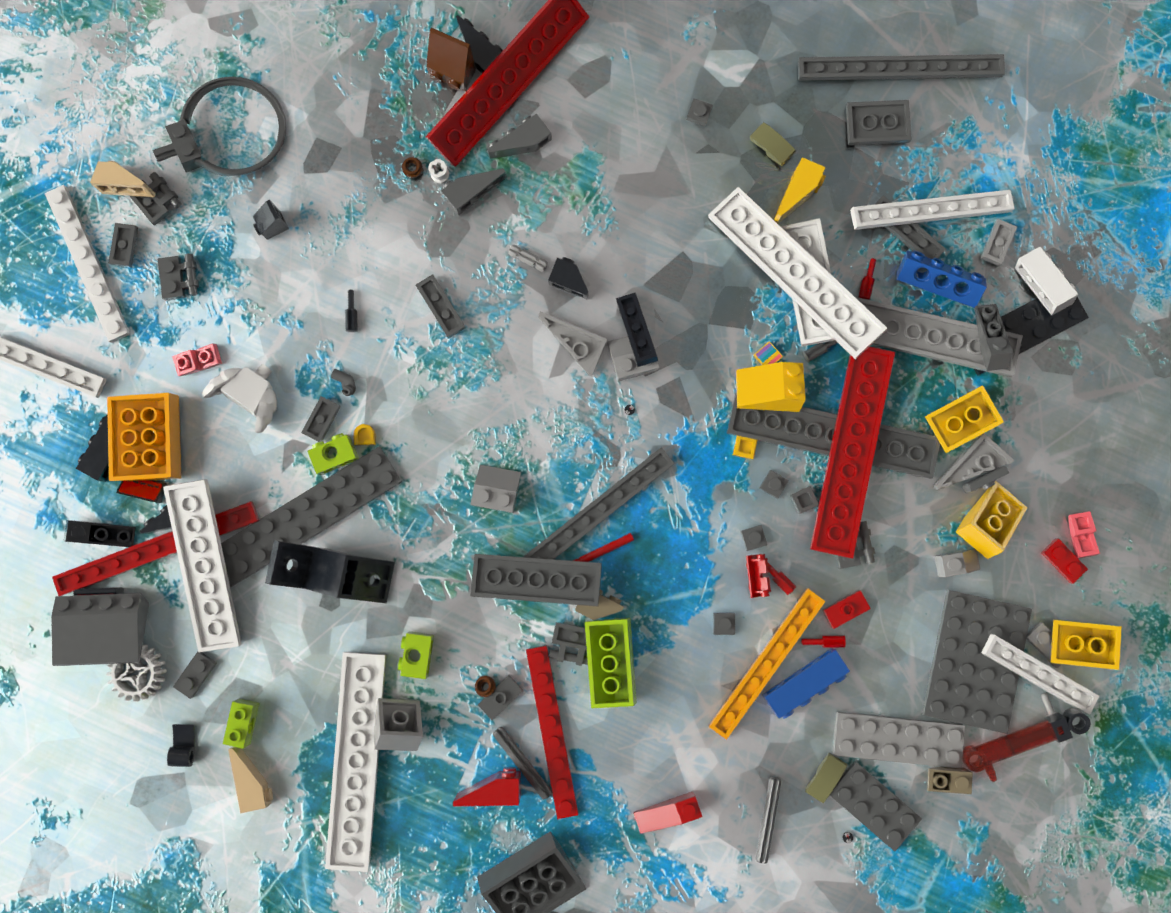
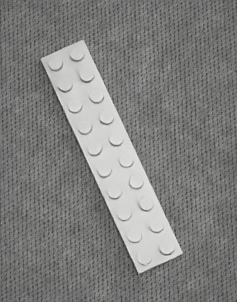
[708,187,887,360]
[325,652,386,872]

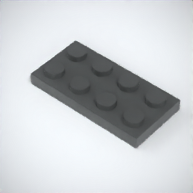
[830,761,922,851]

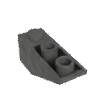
[487,113,552,159]
[975,304,1013,371]

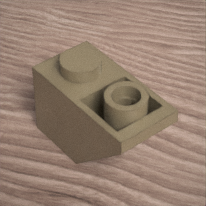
[574,590,624,620]
[927,767,973,794]

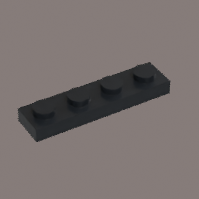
[616,292,658,367]

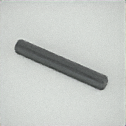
[493,727,552,800]
[756,777,782,864]

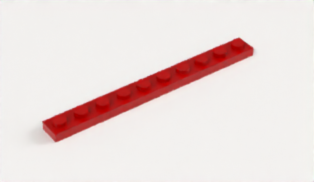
[52,501,259,596]

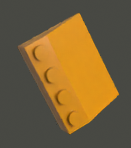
[107,393,181,481]

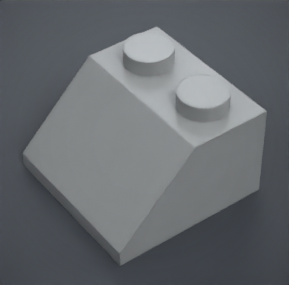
[607,336,659,382]
[470,465,521,513]
[374,698,423,751]

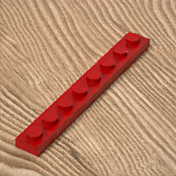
[526,645,578,819]

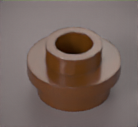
[402,157,423,178]
[475,676,496,697]

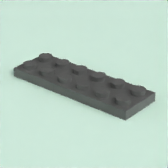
[470,554,602,607]

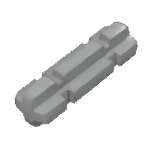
[509,244,548,272]

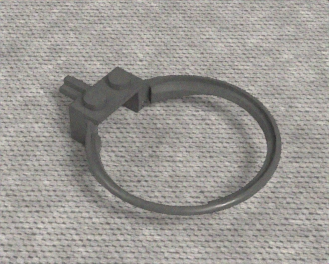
[153,77,286,176]

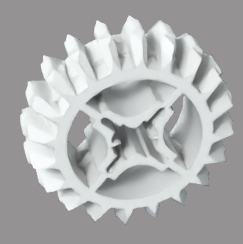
[106,644,167,702]

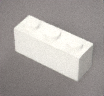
[1015,247,1078,315]

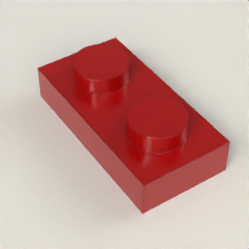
[1041,538,1088,584]

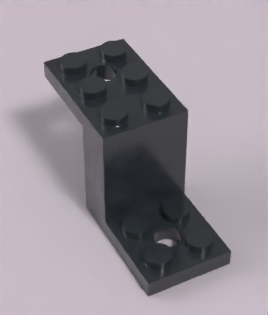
[265,540,395,604]

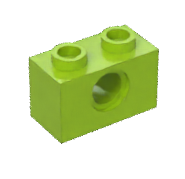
[307,433,359,475]
[398,632,434,679]
[222,698,260,749]

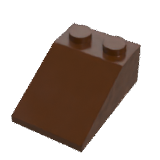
[426,27,476,91]

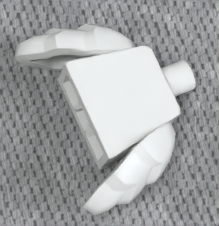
[202,364,277,433]

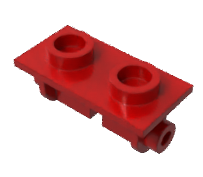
[746,554,771,598]

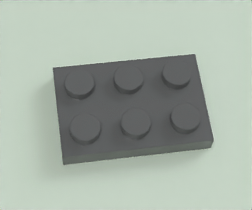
[846,100,912,145]

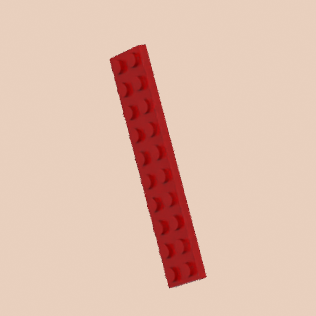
[426,0,590,167]
[810,347,895,559]

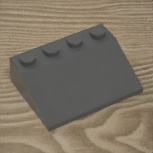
[51,593,149,666]
[477,831,586,913]

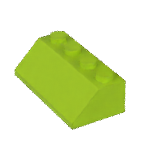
[585,617,637,708]

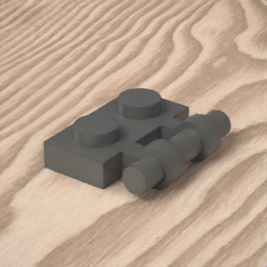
[130,172,182,226]
[157,254,199,301]
[836,521,875,569]
[549,622,588,666]

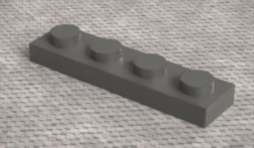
[876,195,946,259]

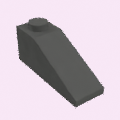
[441,168,507,215]

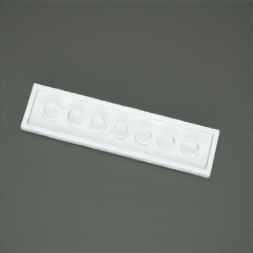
[163,479,242,652]

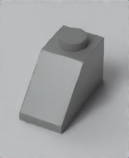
[934,549,980,577]

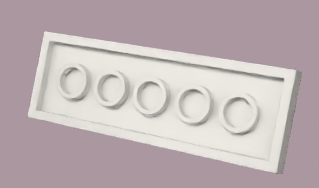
[780,218,835,347]

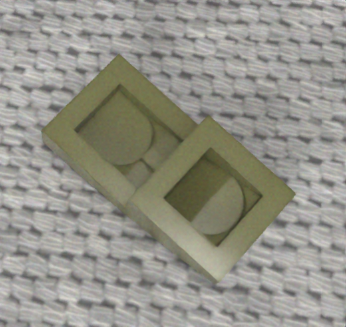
[750,122,796,166]
[805,753,847,803]

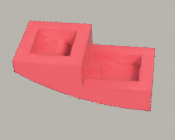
[1068,511,1100,559]

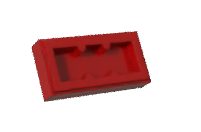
[823,590,871,629]

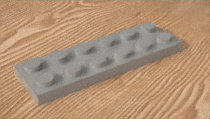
[833,712,965,769]

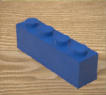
[762,648,850,719]

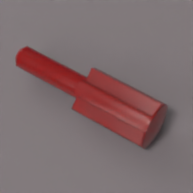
[858,258,877,300]
[768,563,796,595]
[801,635,846,648]

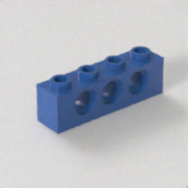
[897,250,987,308]

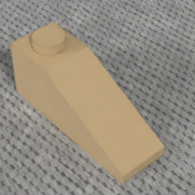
[90,161,156,197]
[228,747,273,814]

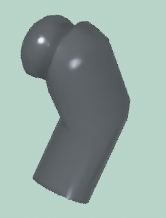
[331,369,356,396]

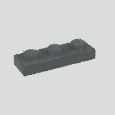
[416,274,466,339]

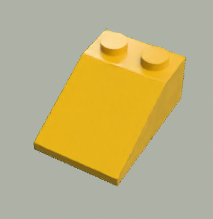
[773,157,826,224]
[736,362,806,412]
[925,385,1004,453]
[956,481,1027,559]
[1051,620,1122,670]

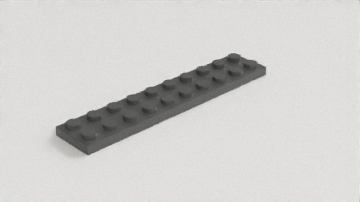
[727,392,940,479]
[221,446,402,588]

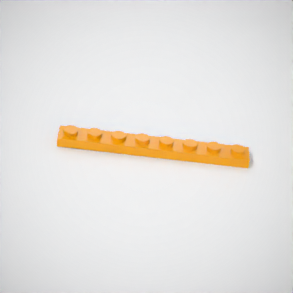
[709,589,826,740]

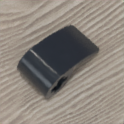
[167,724,195,767]

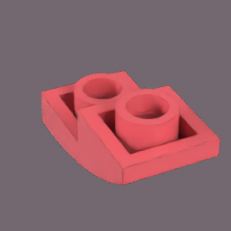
[172,343,222,376]

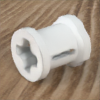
[428,159,449,184]

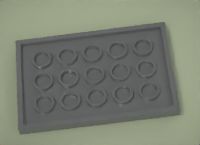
[922,590,1032,734]

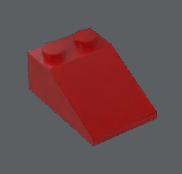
[453,767,521,806]

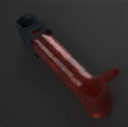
[962,708,1091,782]

